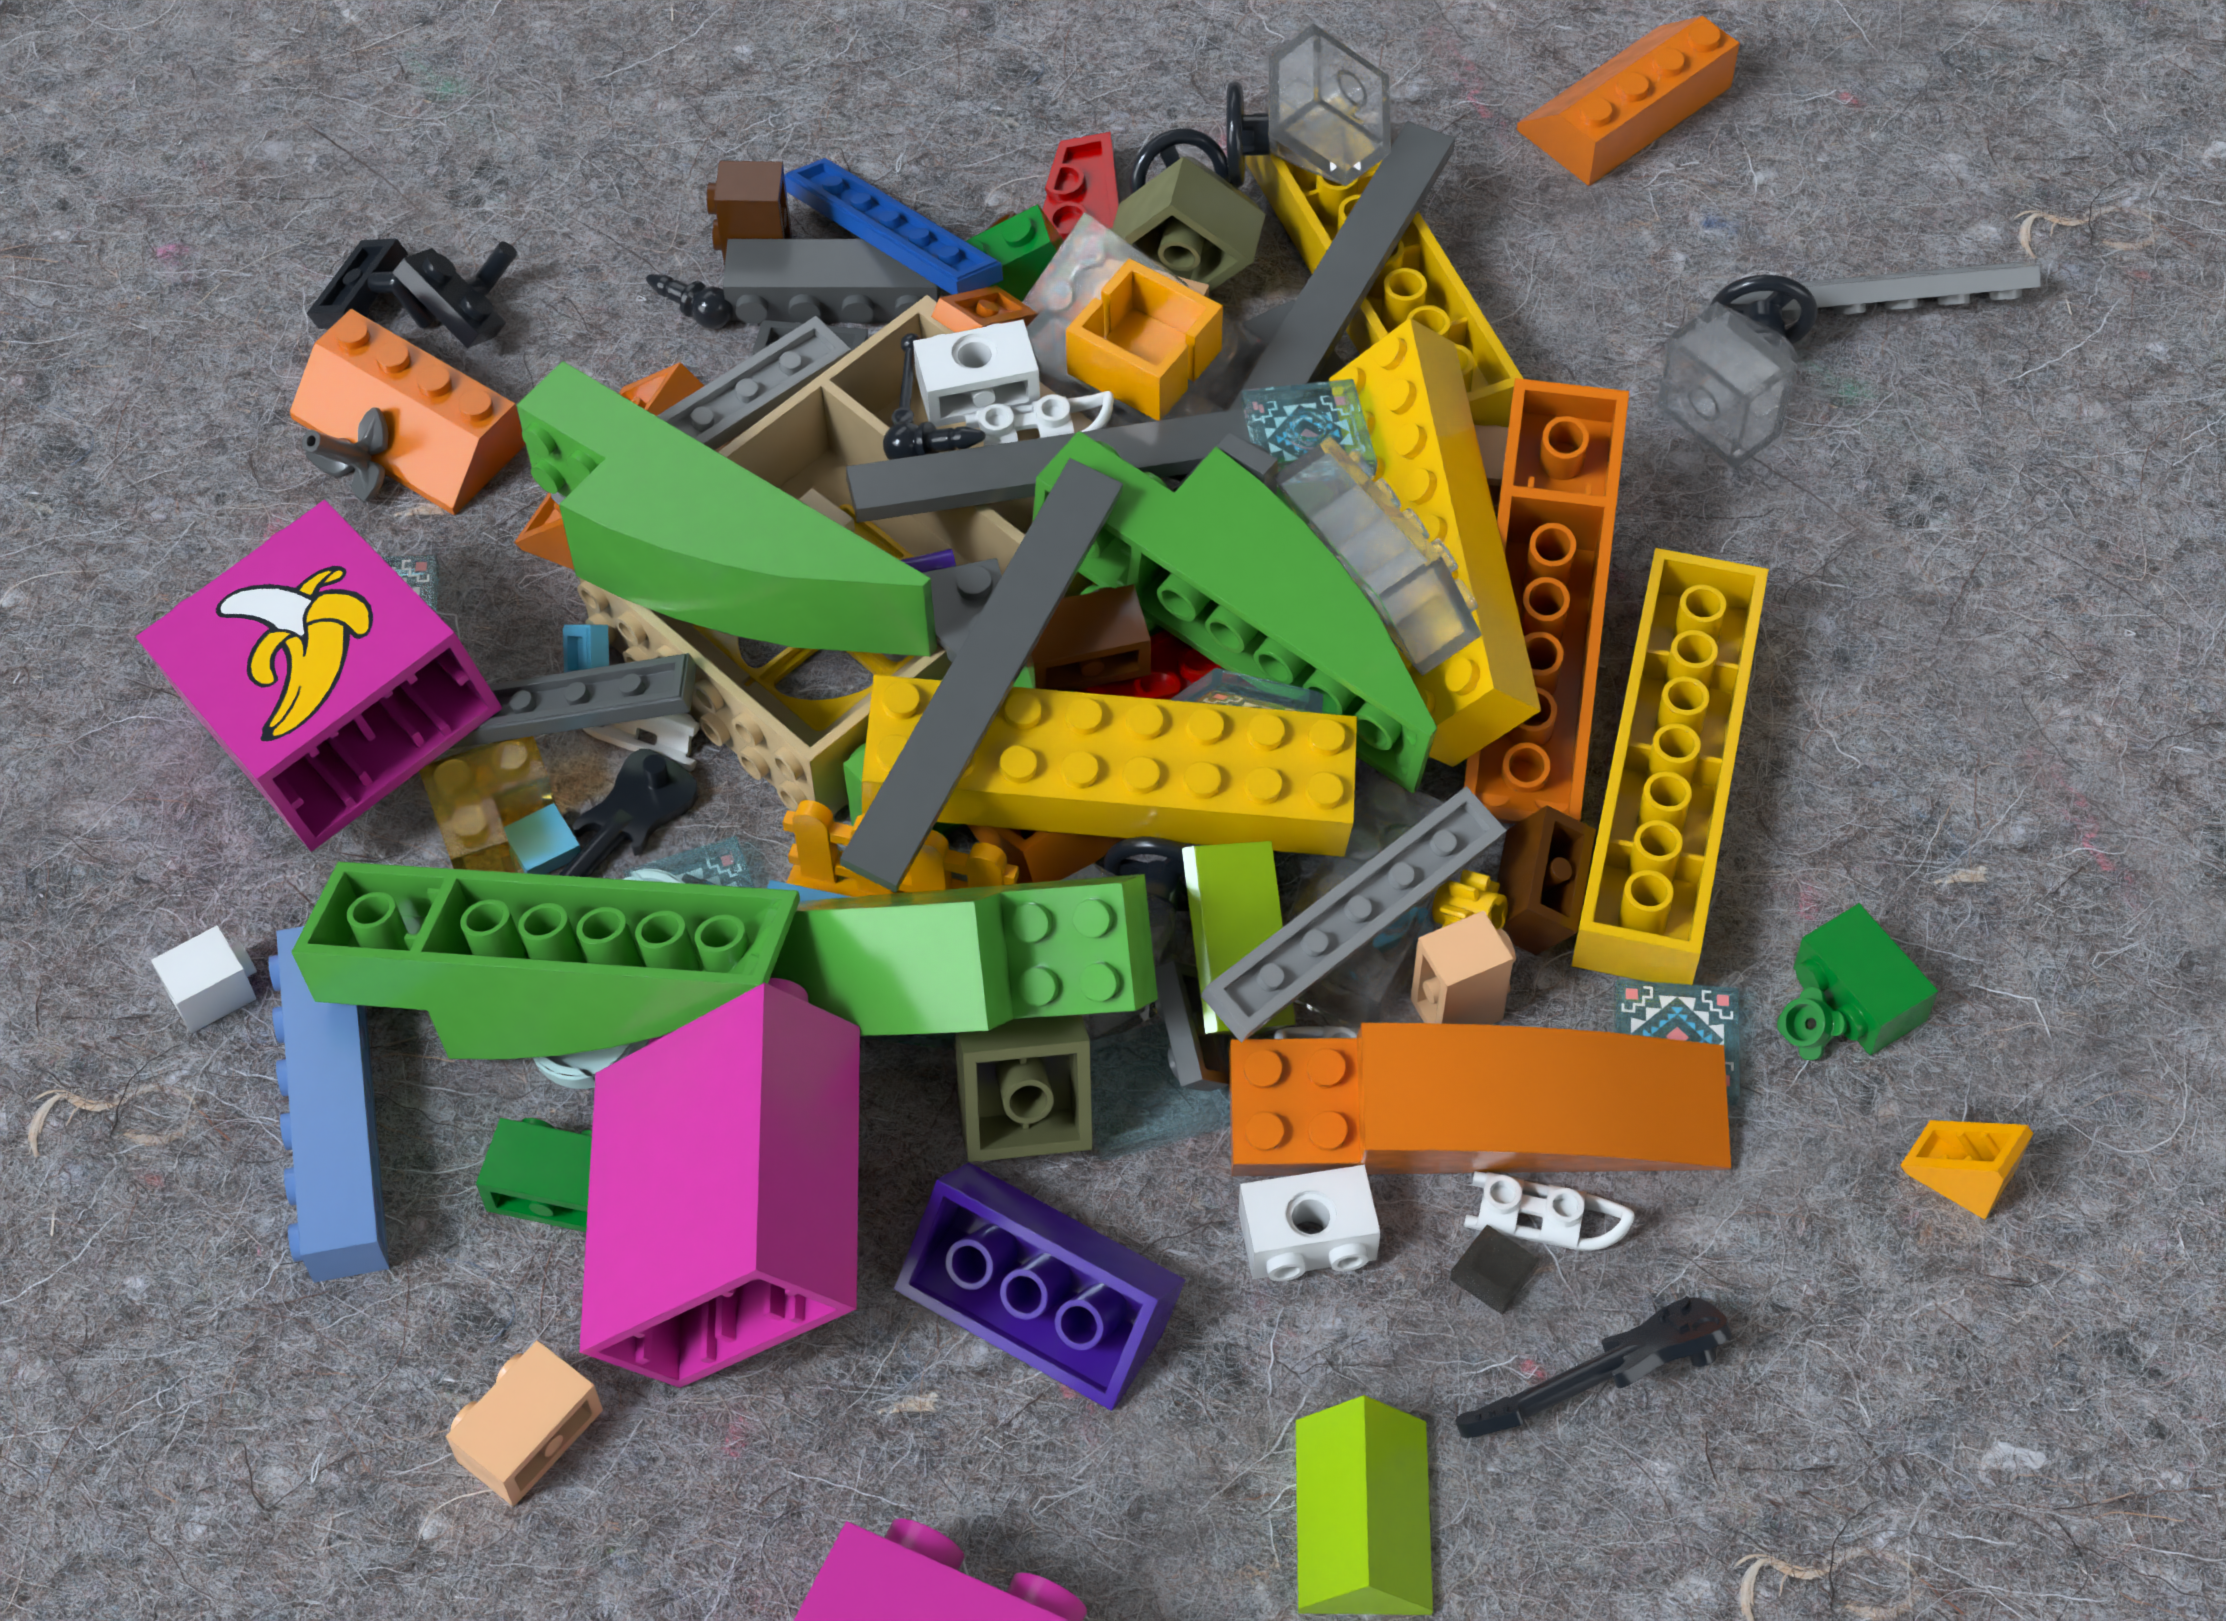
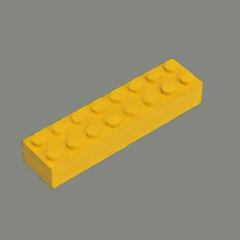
[1246,89,1524,427]
[1329,318,1541,767]
[1571,548,1769,991]
[862,675,1357,857]

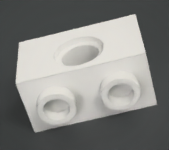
[913,320,1040,427]
[1238,1165,1380,1281]

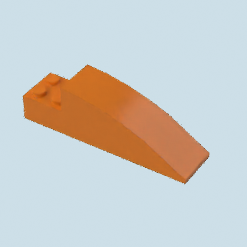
[1464,378,1629,824]
[1229,1023,1731,1176]

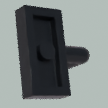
[306,238,436,329]
[393,241,517,349]

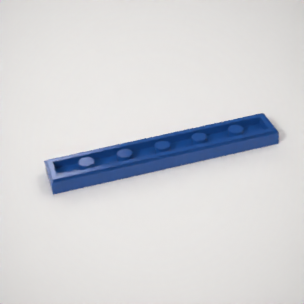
[785,158,1003,295]

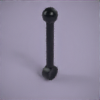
[892,333,921,425]

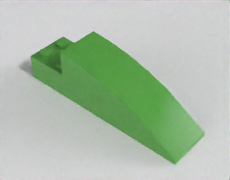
[517,361,937,656]
[1033,431,1437,794]
[291,862,800,1059]
[770,874,1158,1036]

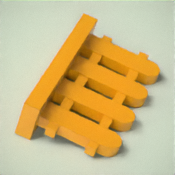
[782,800,1019,897]

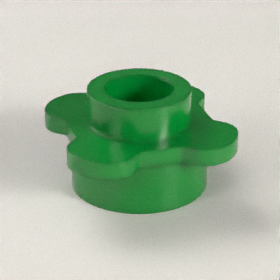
[1777,987,1847,1061]

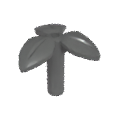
[302,407,389,502]

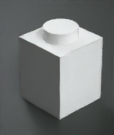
[151,926,257,1034]

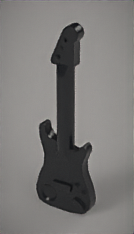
[559,749,698,877]
[1455,1296,1732,1438]

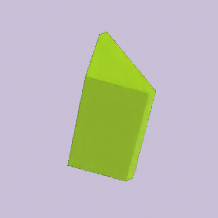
[1182,841,1296,1036]
[1295,1395,1433,1615]

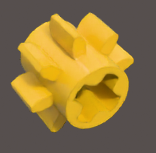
[1432,869,1508,930]

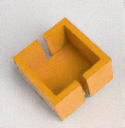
[1065,258,1223,421]

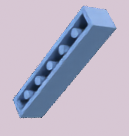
[269,926,389,1283]

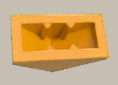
[1900,1120,2034,1220]

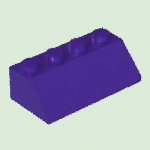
[894,1162,1186,1411]

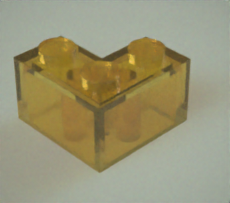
[419,736,557,873]

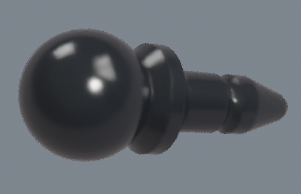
[646,274,733,329]
[883,422,986,460]

